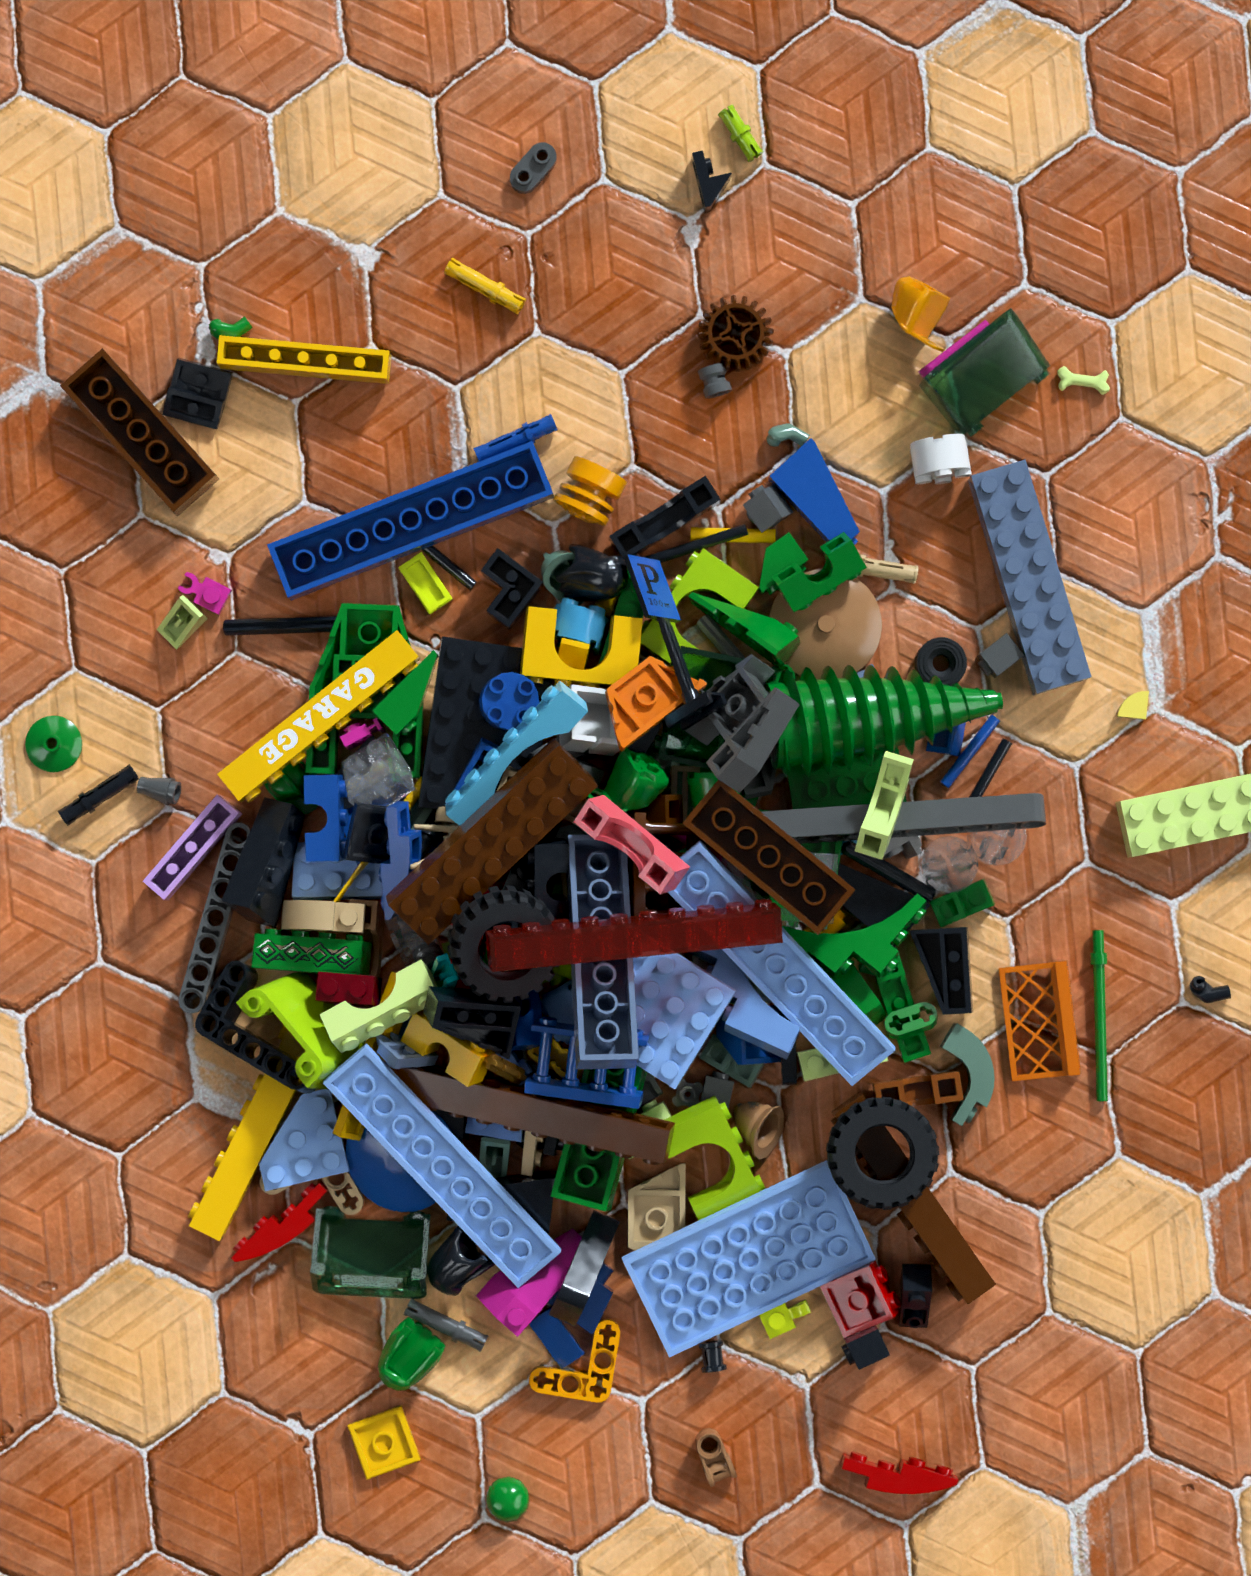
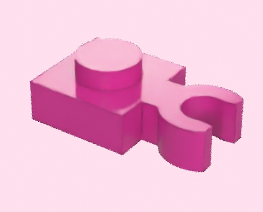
[178,572,232,616]

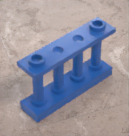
[524,1016,650,1109]

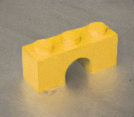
[401,1009,495,1087]

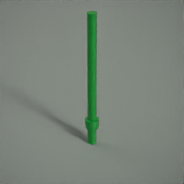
[1090,930,1108,1101]

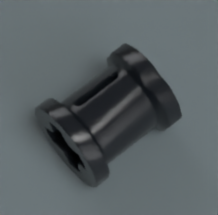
[698,1340,727,1373]

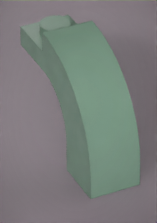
[940,1022,995,1126]

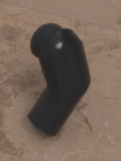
[1189,976,1231,1003]

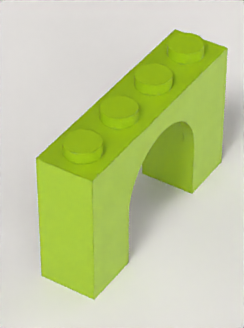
[640,548,759,679]
[664,1095,766,1221]

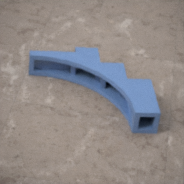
[683,874,801,1060]

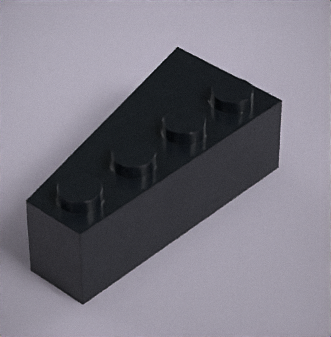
[221,797,305,928]

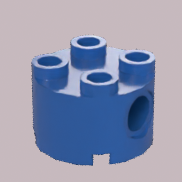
[479,672,539,731]

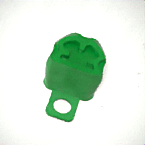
[586,748,669,812]

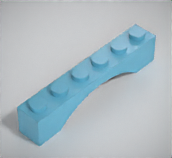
[445,681,588,826]

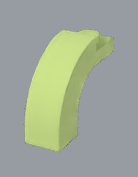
[855,751,914,860]

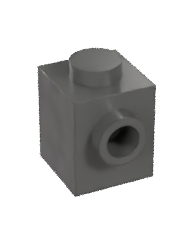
[743,484,793,533]

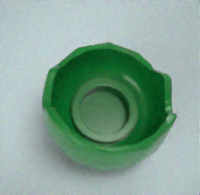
[486,1476,529,1523]

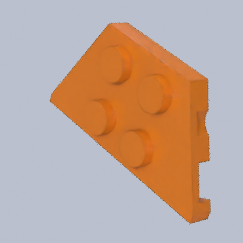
[605,656,707,752]

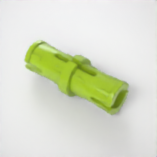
[718,105,763,162]

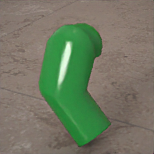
[209,316,253,339]

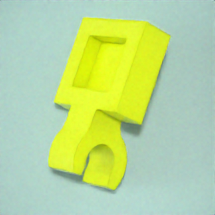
[759,1300,811,1339]

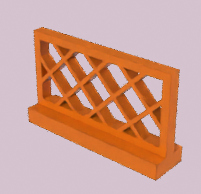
[999,960,1081,1081]

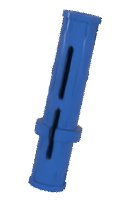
[473,414,558,462]

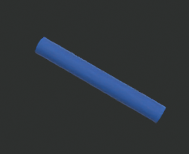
[940,715,1000,789]

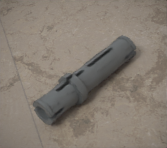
[403,1298,488,1352]

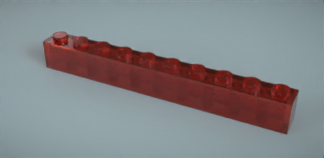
[486,899,783,972]

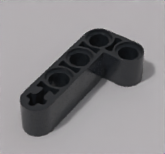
[549,1210,620,1327]

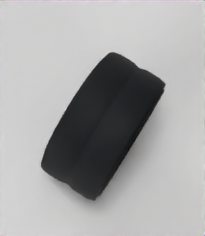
[915,637,967,686]

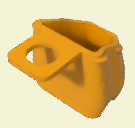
[891,276,950,352]

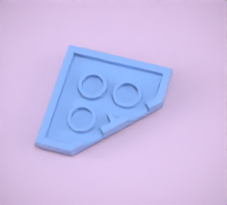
[259,1089,350,1191]

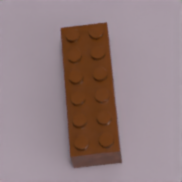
[60,348,219,516]
[683,779,856,936]

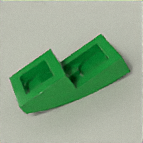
[930,878,995,928]

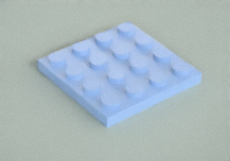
[632,930,737,1089]

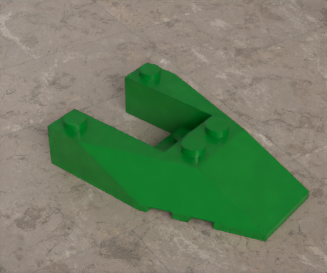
[305,603,424,779]

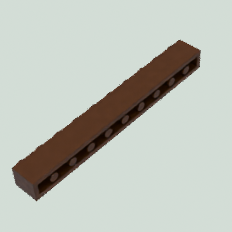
[390,1065,675,1165]

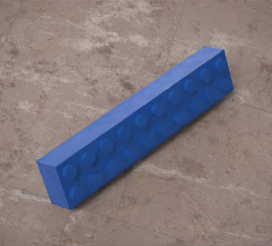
[267,441,554,601]

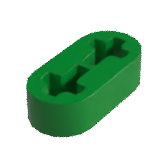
[884,1002,938,1040]

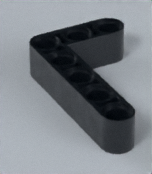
[195,961,316,1094]

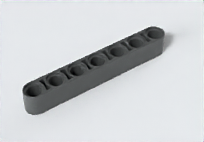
[179,823,251,1013]

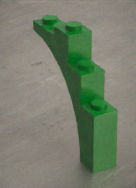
[778,893,927,978]

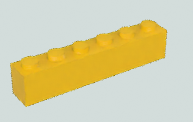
[217,335,392,384]

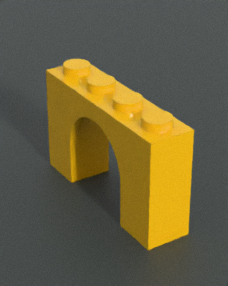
[520,606,643,688]

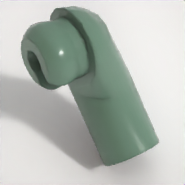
[766,423,810,447]

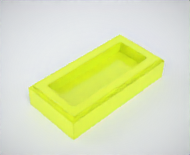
[398,552,453,615]

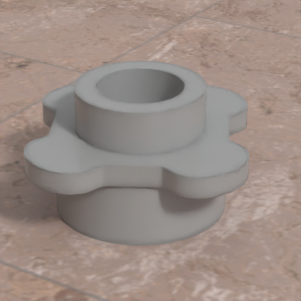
[672,1079,703,1107]

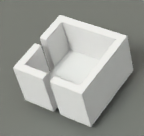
[559,685,620,756]

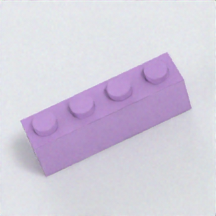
[142,794,242,900]

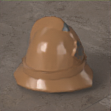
[733,1101,784,1159]

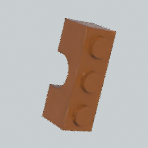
[872,1070,964,1106]

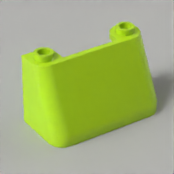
[236,972,365,1089]

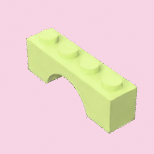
[320,959,438,1053]

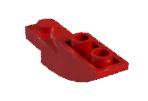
[231,1181,328,1262]
[840,1451,959,1494]

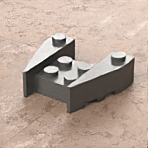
[684,654,799,793]

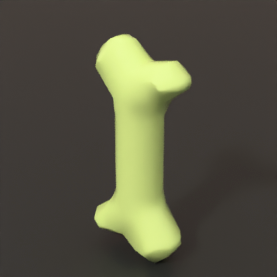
[1057,366,1110,395]

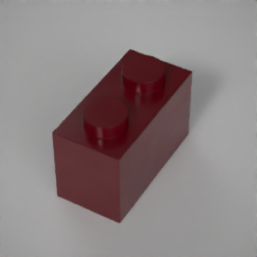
[315,972,382,1007]

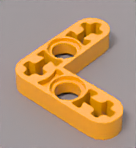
[529,1319,620,1403]

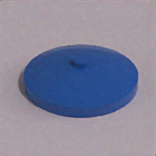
[346,1111,453,1212]

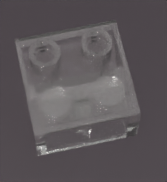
[341,733,415,806]

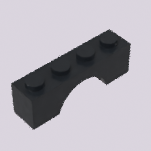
[609,475,721,561]

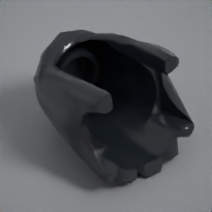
[556,544,629,601]
[428,1226,495,1296]

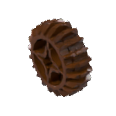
[697,295,774,372]

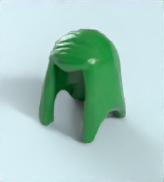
[378,1317,446,1391]

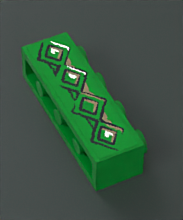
[252,929,372,976]

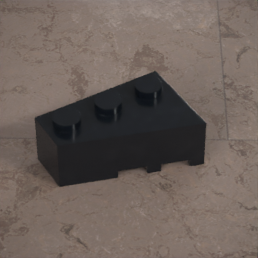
[909,927,973,1015]

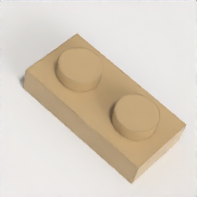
[521,1131,545,1176]

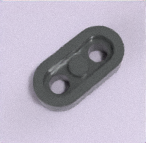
[510,142,557,194]

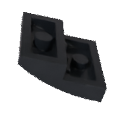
[162,358,233,429]

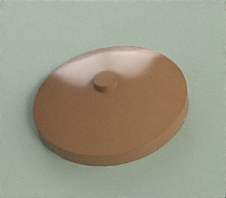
[769,569,882,679]

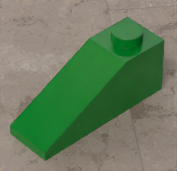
[372,650,439,736]

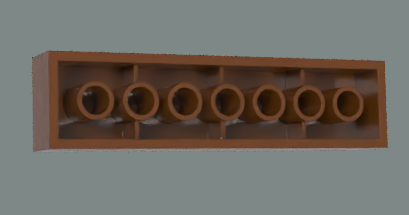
[386,738,598,945]
[831,1092,996,1304]

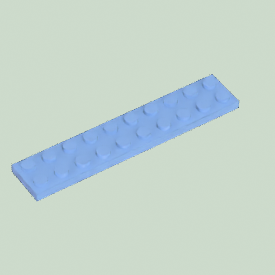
[668,840,895,1086]
[323,1043,561,1288]

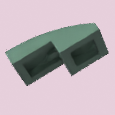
[699,1033,765,1088]

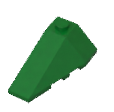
[688,592,801,669]

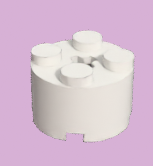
[910,434,972,485]

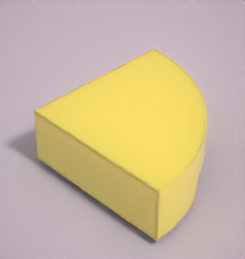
[1117,691,1149,720]

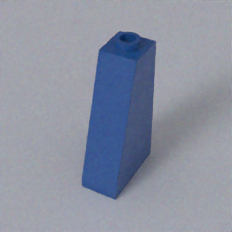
[768,438,860,545]

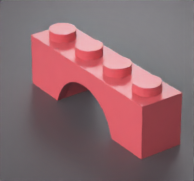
[574,795,690,894]

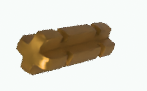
[484,1053,527,1085]

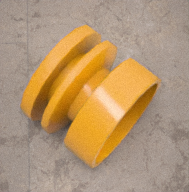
[553,456,627,526]

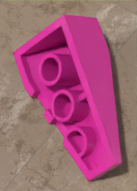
[476,1228,582,1337]

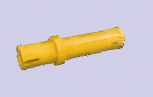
[444,258,526,315]

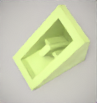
[157,595,208,650]

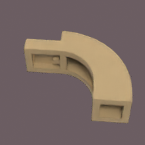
[281,900,365,933]

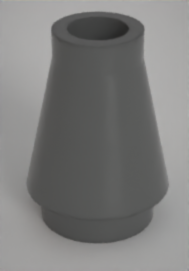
[137,777,181,806]

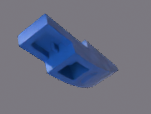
[379,801,422,920]

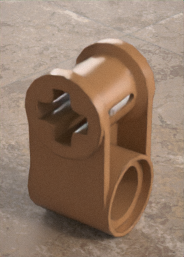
[696,1428,737,1487]

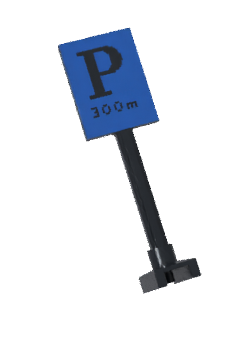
[624,554,727,730]

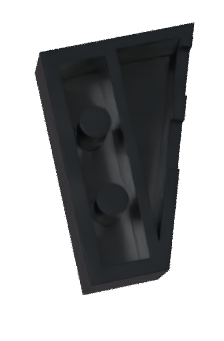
[423,986,521,1059]

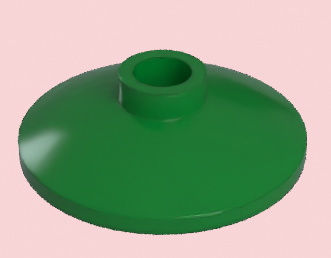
[25,716,82,772]

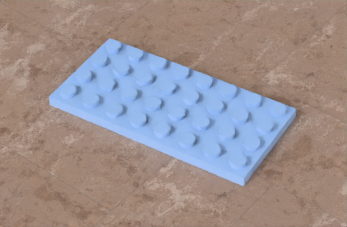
[621,1160,876,1358]

